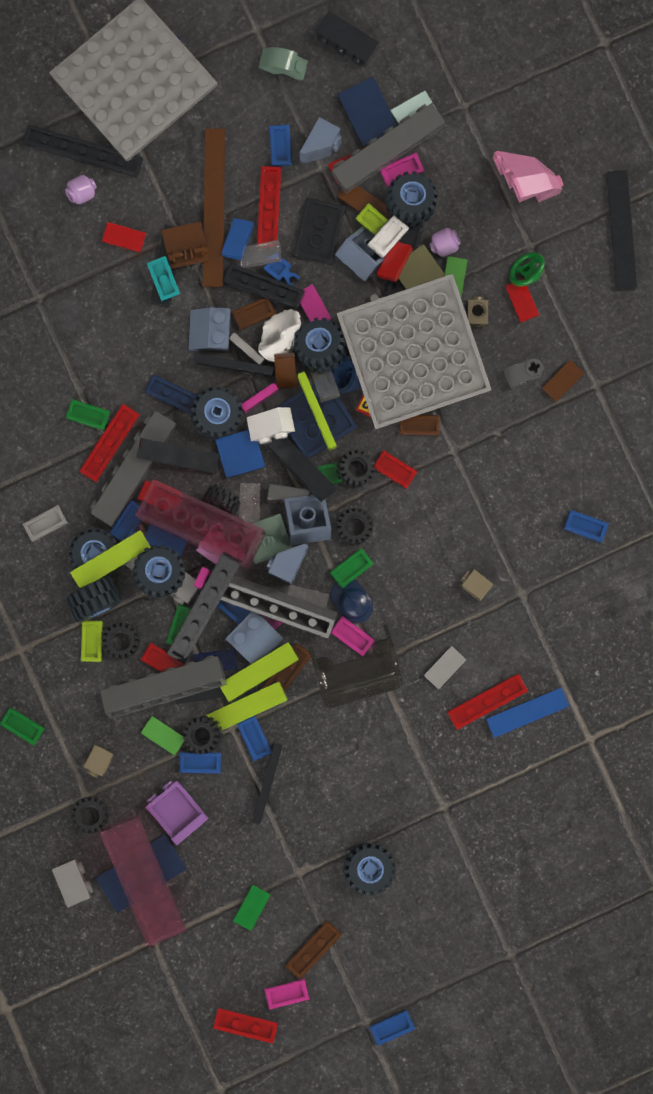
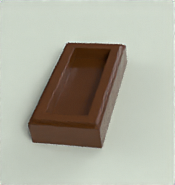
[231,298,276,331]
[274,353,297,389]
[542,360,585,402]
[399,415,440,436]

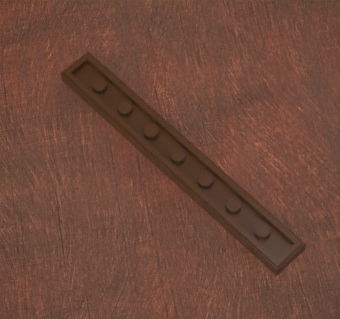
[203,128,225,288]

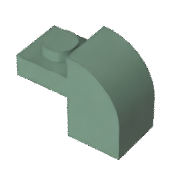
[259,47,308,80]

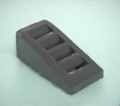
[267,484,310,503]

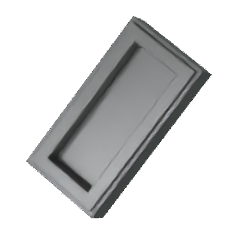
[229,333,265,365]
[23,505,68,542]
[424,646,466,690]

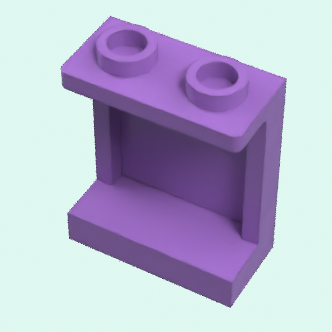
[145,780,209,845]

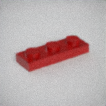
[213,1008,278,1044]

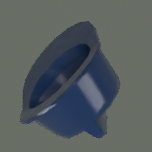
[325,356,362,394]
[331,580,373,623]

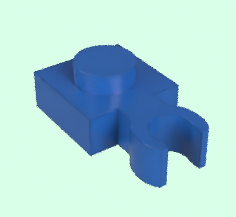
[264,253,300,286]

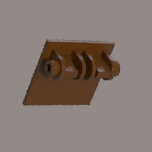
[161,222,210,269]

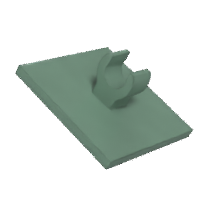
[242,513,292,564]

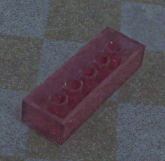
[135,479,266,570]
[100,814,186,947]

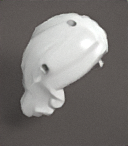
[258,309,301,362]

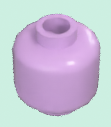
[65,175,96,205]
[429,228,461,257]

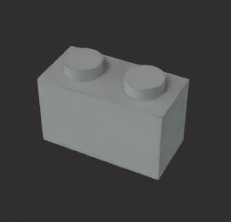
[52,859,94,908]

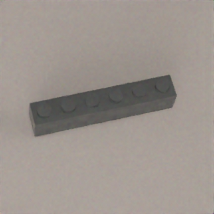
[332,103,446,194]
[90,411,177,528]
[221,575,337,638]
[100,656,227,719]

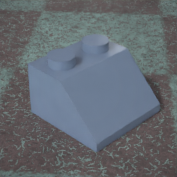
[300,117,342,164]
[335,226,387,281]
[189,307,231,352]
[284,495,331,545]
[267,544,308,585]
[226,611,283,664]

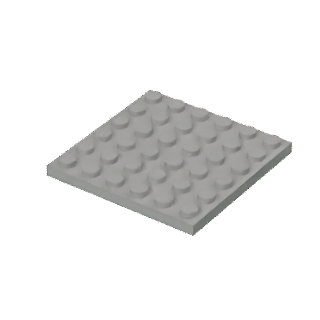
[49,0,218,162]
[337,274,491,429]

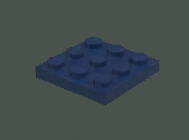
[276,376,358,459]

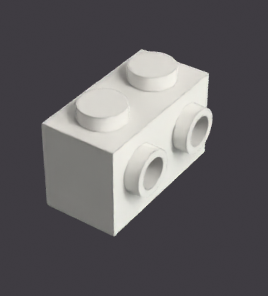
[247,407,295,444]

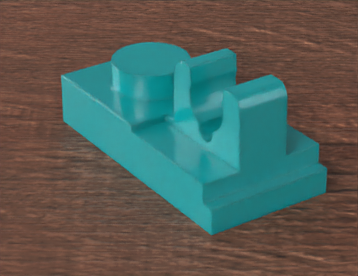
[147,256,180,301]

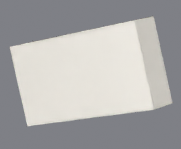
[367,215,409,259]

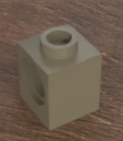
[467,297,488,328]
[461,569,494,601]
[84,745,115,778]

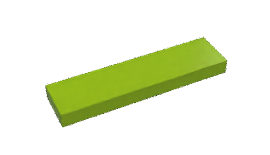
[297,371,337,451]
[70,530,151,589]
[220,642,299,702]
[205,681,288,731]

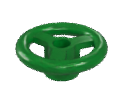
[509,252,545,286]

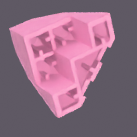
[493,151,563,203]

